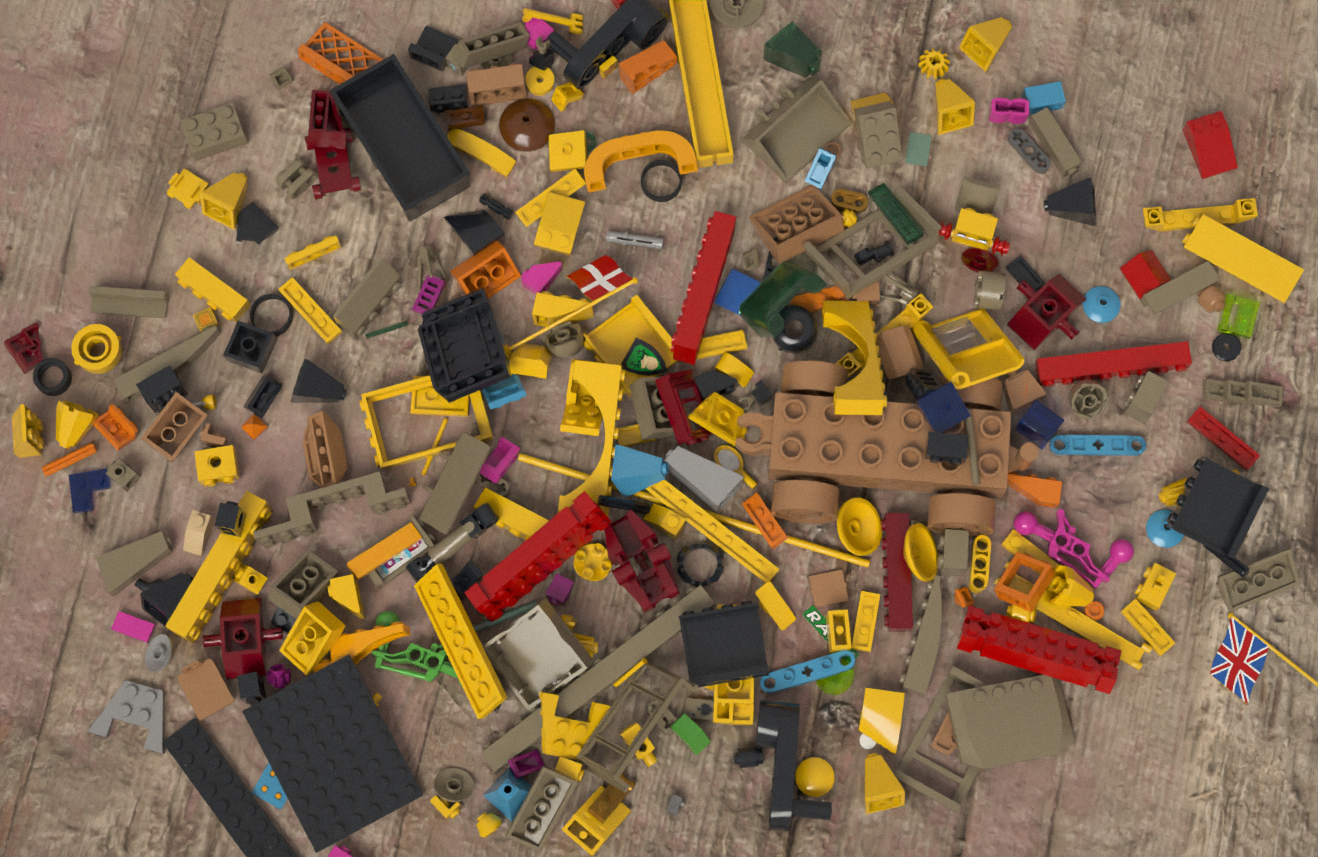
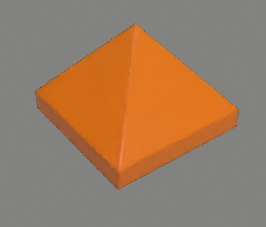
[241,414,268,440]
[955,587,975,608]

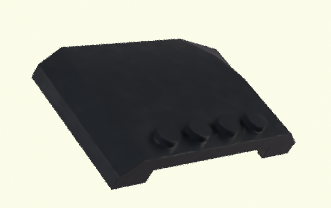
[418,288,512,403]

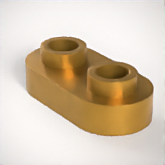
[831,189,868,213]

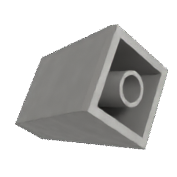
[665,446,743,513]

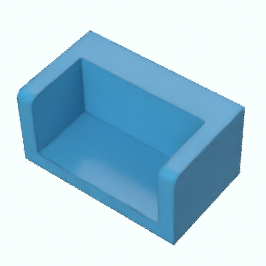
[1022,81,1066,115]

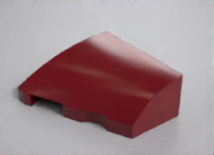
[4,322,43,374]

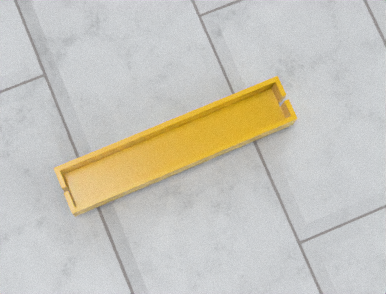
[668,0,734,168]

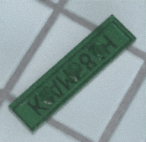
[868,183,923,245]

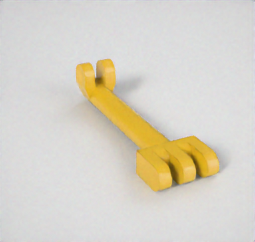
[522,8,583,35]

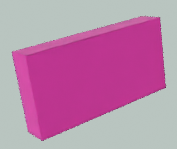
[111,611,156,643]

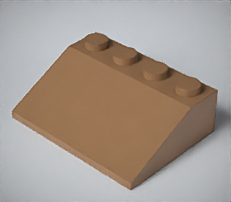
[749,185,844,264]

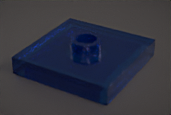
[916,382,971,433]

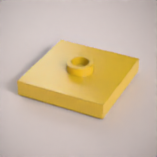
[549,130,587,172]

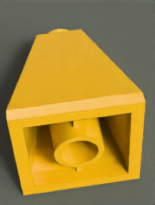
[959,17,1013,72]
[935,79,975,135]
[200,172,248,230]
[865,753,905,815]

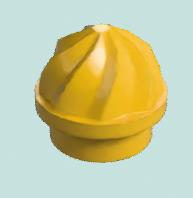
[841,208,857,227]

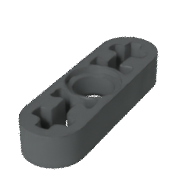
[1008,128,1051,174]

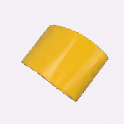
[714,352,754,388]

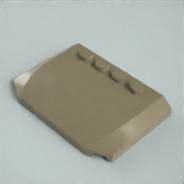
[944,675,1075,770]

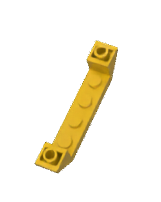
[1142,198,1258,232]
[835,293,933,379]

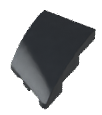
[444,210,505,256]

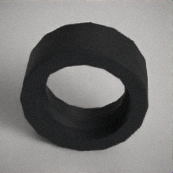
[33,358,72,396]

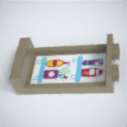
[355,515,436,589]

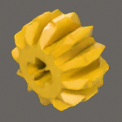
[918,47,950,80]

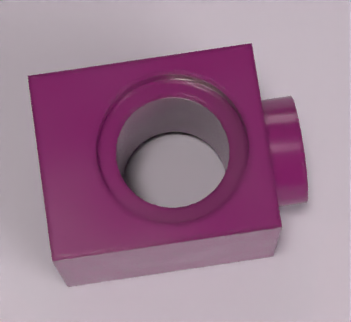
[546,573,574,606]

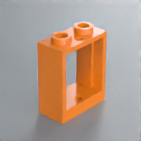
[994,552,1054,613]

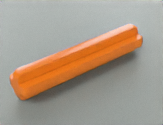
[41,443,97,476]

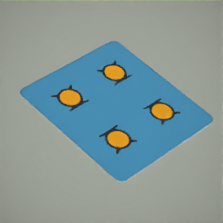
[252,762,288,809]

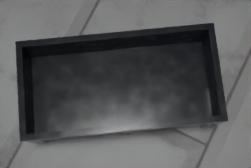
[329,54,470,222]

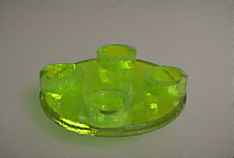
[816,658,854,695]

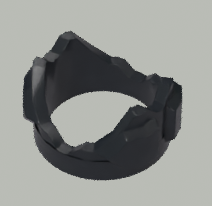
[677,544,724,587]

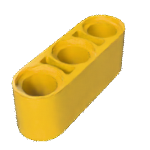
[968,535,991,594]

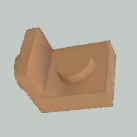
[200,422,229,448]

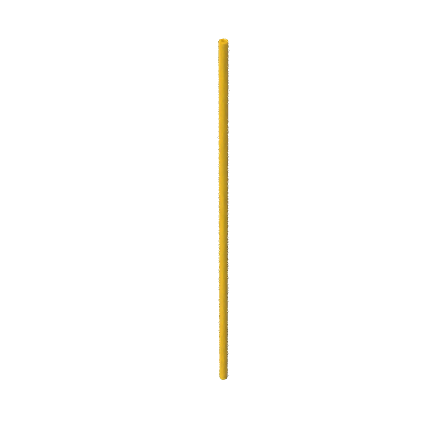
[518,453,870,568]

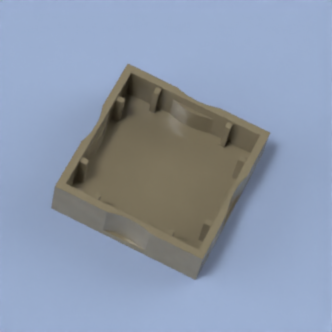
[483,598,594,711]

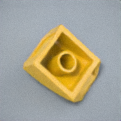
[509,343,553,379]

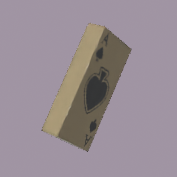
[685,698,714,721]

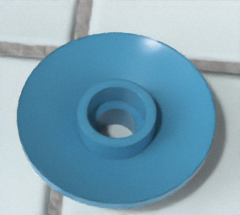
[1082,286,1121,323]
[1146,510,1184,548]

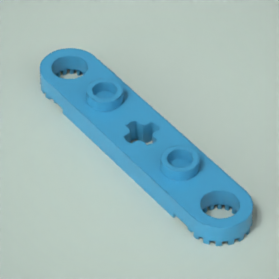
[1049,435,1147,456]
[760,650,856,694]

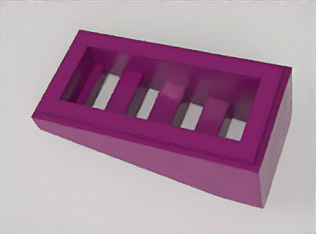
[412,274,446,315]

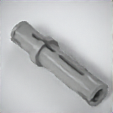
[606,230,664,250]

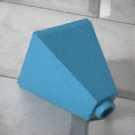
[611,445,669,497]
[483,766,531,822]

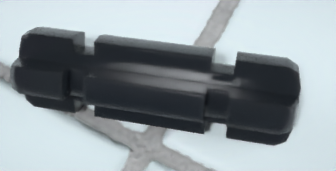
[479,193,514,219]

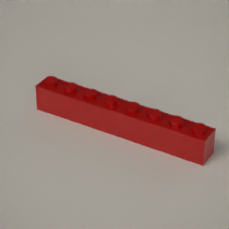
[1034,341,1192,387]

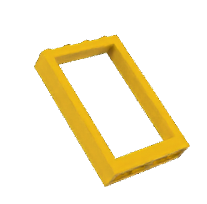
[359,375,494,470]

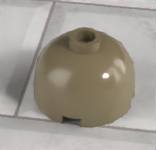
[545,321,584,358]
[1068,379,1109,419]

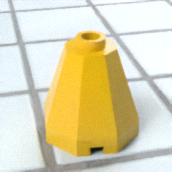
[56,400,99,449]
[1044,565,1094,606]

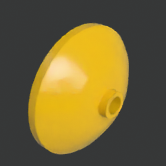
[837,498,882,556]
[903,523,938,582]

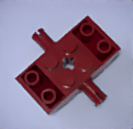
[1007,274,1087,351]
[203,598,283,680]

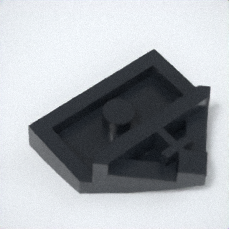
[236,202,278,244]

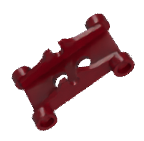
[305,127,362,200]

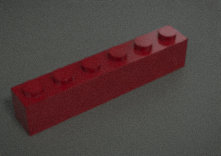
[881,513,913,632]

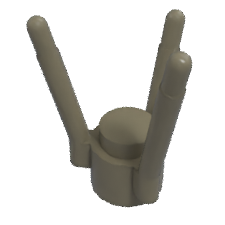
[417,246,447,294]
[880,272,918,305]

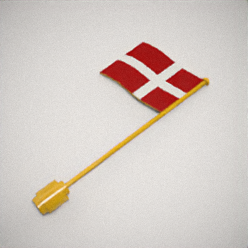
[503,255,638,361]

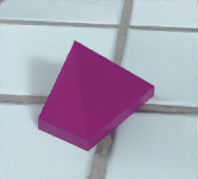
[508,750,546,779]

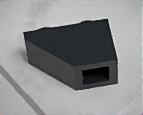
[694,370,738,402]

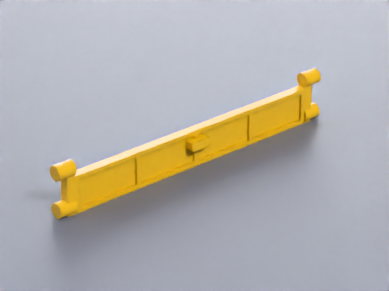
[994,561,1153,670]

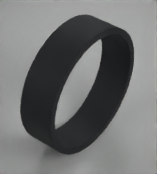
[641,160,682,202]
[250,294,293,337]

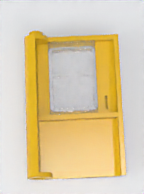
[912,309,1024,389]

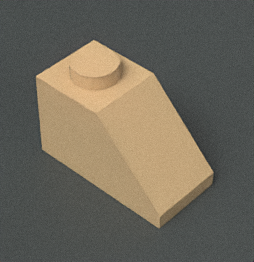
[183,510,215,556]

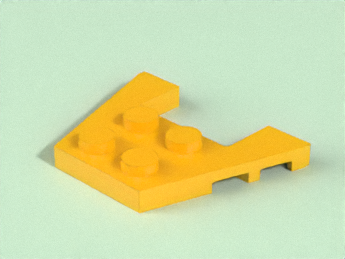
[539,691,611,760]

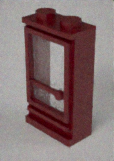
[655,369,714,446]

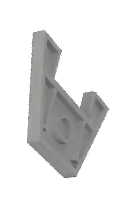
[88,680,164,754]

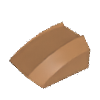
[876,326,924,379]

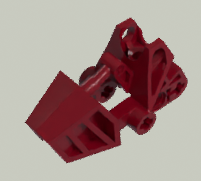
[604,510,680,613]

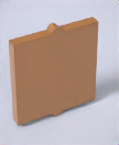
[809,570,849,608]

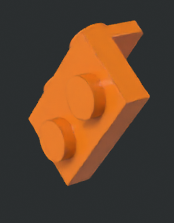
[93,404,138,451]

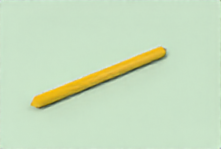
[422,418,448,476]

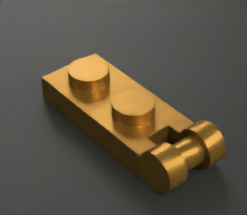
[587,772,636,824]

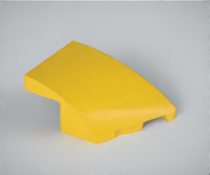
[858,688,905,754]

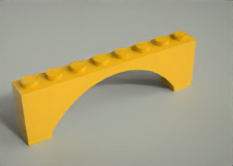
[821,301,887,415]
[558,360,625,516]

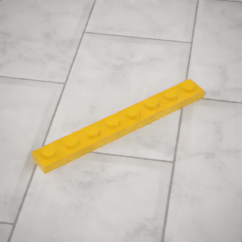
[645,479,779,583]

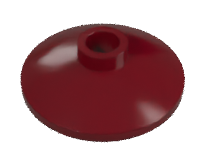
[961,248,999,272]

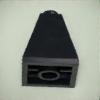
[1044,178,1096,226]
[290,359,347,403]
[140,572,194,631]

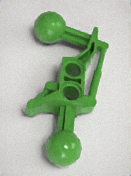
[372,611,462,687]

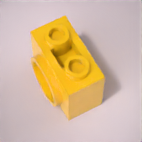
[194,445,240,487]

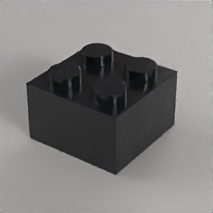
[223,321,277,374]
[136,365,188,413]

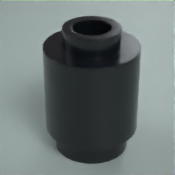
[734,747,763,768]

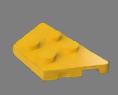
[688,392,747,446]

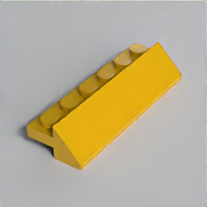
[713,604,755,726]

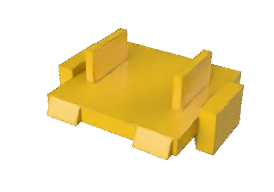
[167,169,209,210]

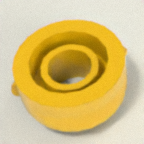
[71,324,122,374]

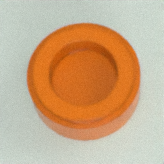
[1084,601,1105,621]

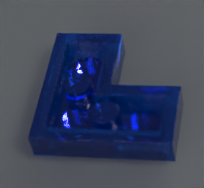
[69,469,111,513]

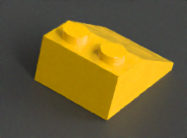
[534,192,585,256]
[279,601,346,675]

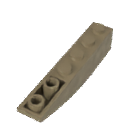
[113,325,220,404]
[899,575,942,696]

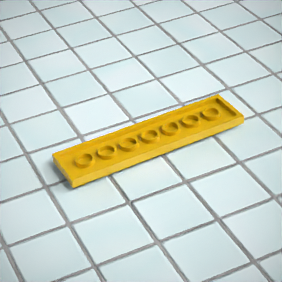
[414,564,508,719]

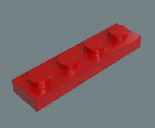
[1187,407,1261,471]

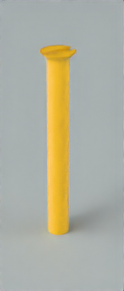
[613,657,648,687]

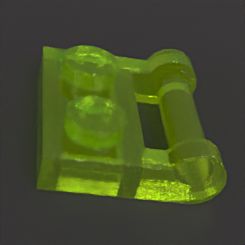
[1217,294,1260,339]

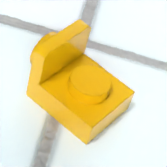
[551,82,584,112]
[430,795,462,820]

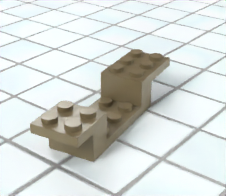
[253,471,411,548]

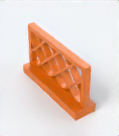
[298,22,384,85]

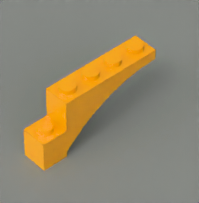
[314,622,411,673]

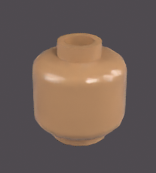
[1197,285,1226,313]

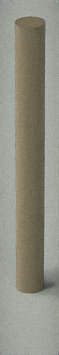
[964,409,980,486]

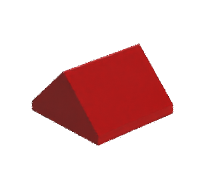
[1120,250,1171,300]

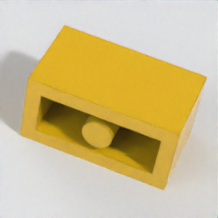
[826,609,852,654]

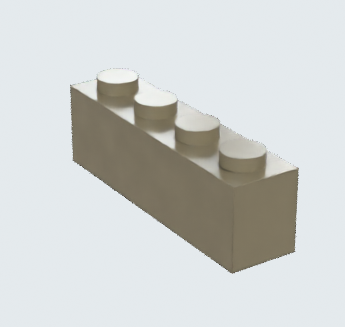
[454,22,530,69]

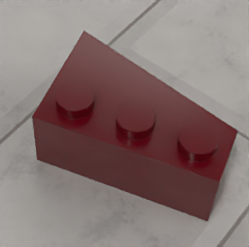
[308,90,346,149]

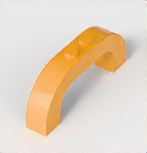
[584,130,698,193]

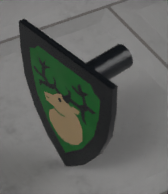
[621,338,667,375]

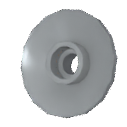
[145,634,172,672]

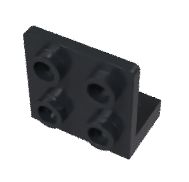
[408,26,459,72]

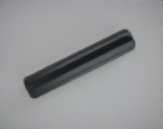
[597,495,651,514]
[1203,545,1249,577]

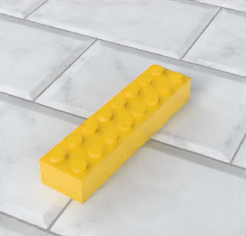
[165,490,273,644]

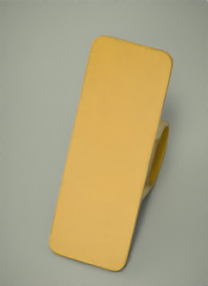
[755,581,796,630]

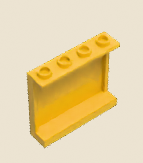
[583,295,678,397]

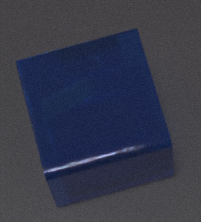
[1015,399,1065,450]

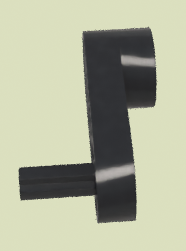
[545,0,670,89]
[756,700,832,832]

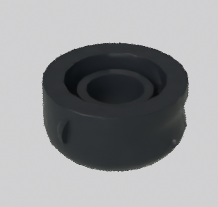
[770,305,818,354]

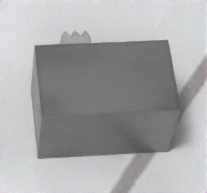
[666,794,685,816]

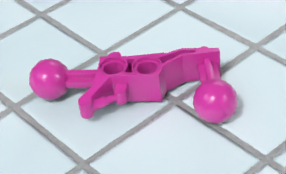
[1013,509,1134,588]

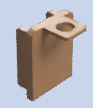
[178,659,235,722]

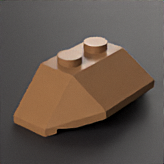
[302,411,348,488]

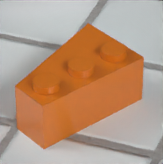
[619,40,677,94]

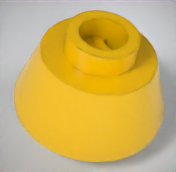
[476,812,502,838]

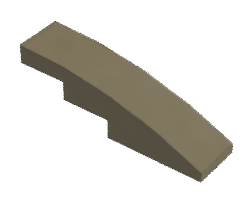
[1203,379,1283,406]

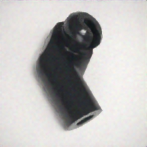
[134,578,163,591]

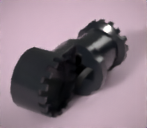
[854,241,895,266]

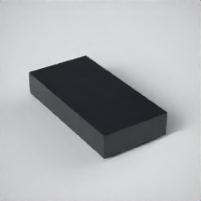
[1005,255,1045,291]

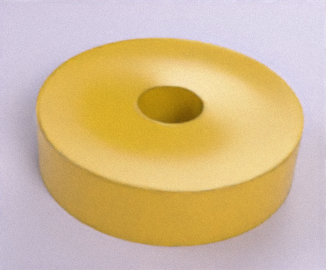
[525,66,555,96]

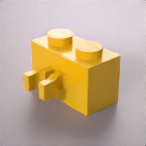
[1134,563,1176,611]

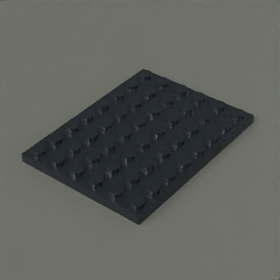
[242,654,423,853]

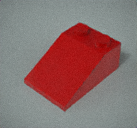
[1182,111,1238,179]

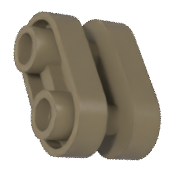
[276,158,318,199]

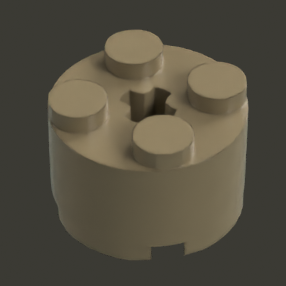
[973,270,1006,311]

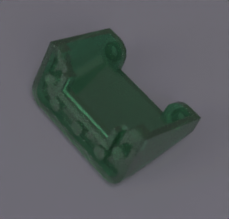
[739,261,827,338]

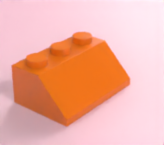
[450,241,521,298]

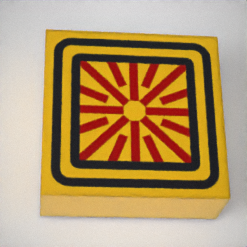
[599,56,618,79]
[193,307,219,333]

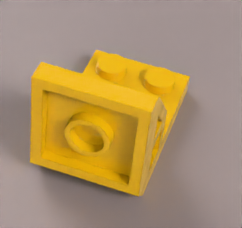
[560,359,607,436]

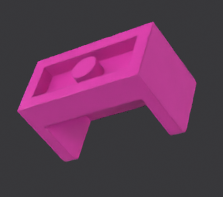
[479,437,520,484]

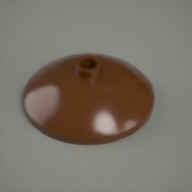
[499,98,555,152]

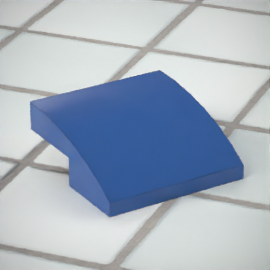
[715,268,766,319]

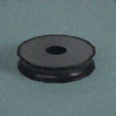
[1212,333,1241,362]

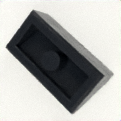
[243,375,282,418]

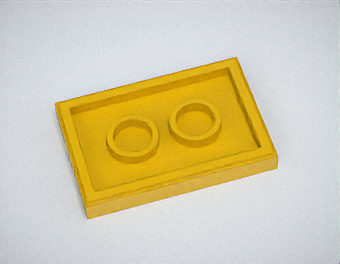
[410,376,470,417]

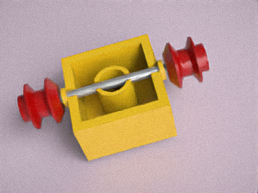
[938,208,1010,257]

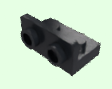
[428,84,468,113]

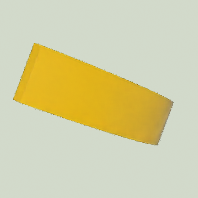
[447,129,516,177]

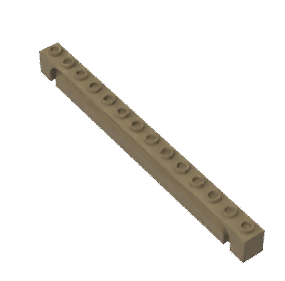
[481,585,715,774]

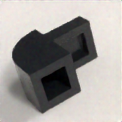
[450,560,484,601]

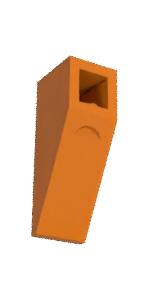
[1007,472,1062,508]

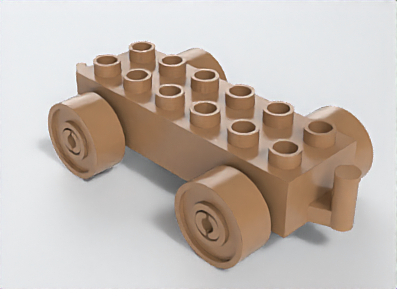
[735,361,1039,537]

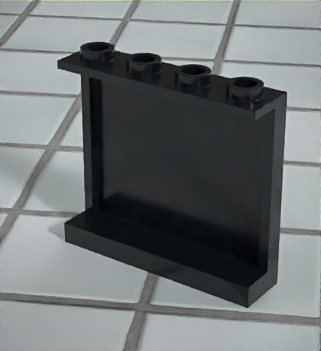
[1166,456,1269,559]
[679,601,769,688]

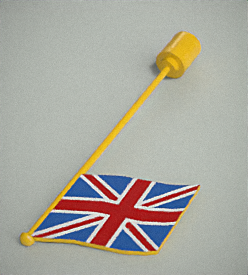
[1210,612,1318,705]

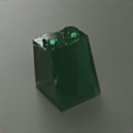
[763,21,822,78]

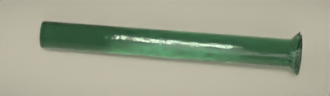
[365,321,408,340]

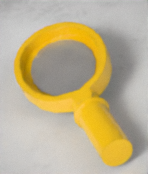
[714,445,758,489]

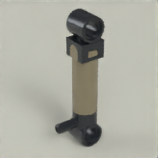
[406,503,500,583]

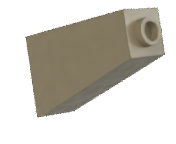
[96,531,173,596]

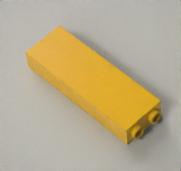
[1182,214,1304,303]

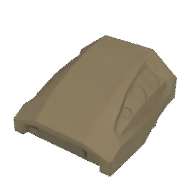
[955,175,1001,214]

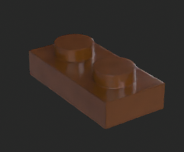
[446,106,486,130]

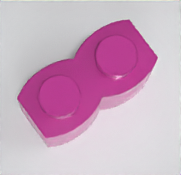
[989,98,1029,124]

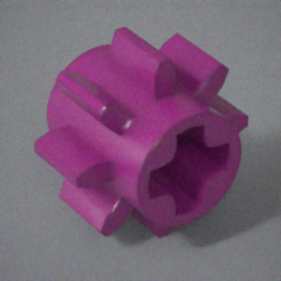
[266,664,291,689]

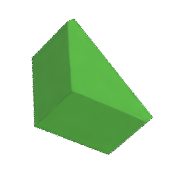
[670,713,711,756]

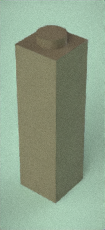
[1029,107,1082,177]

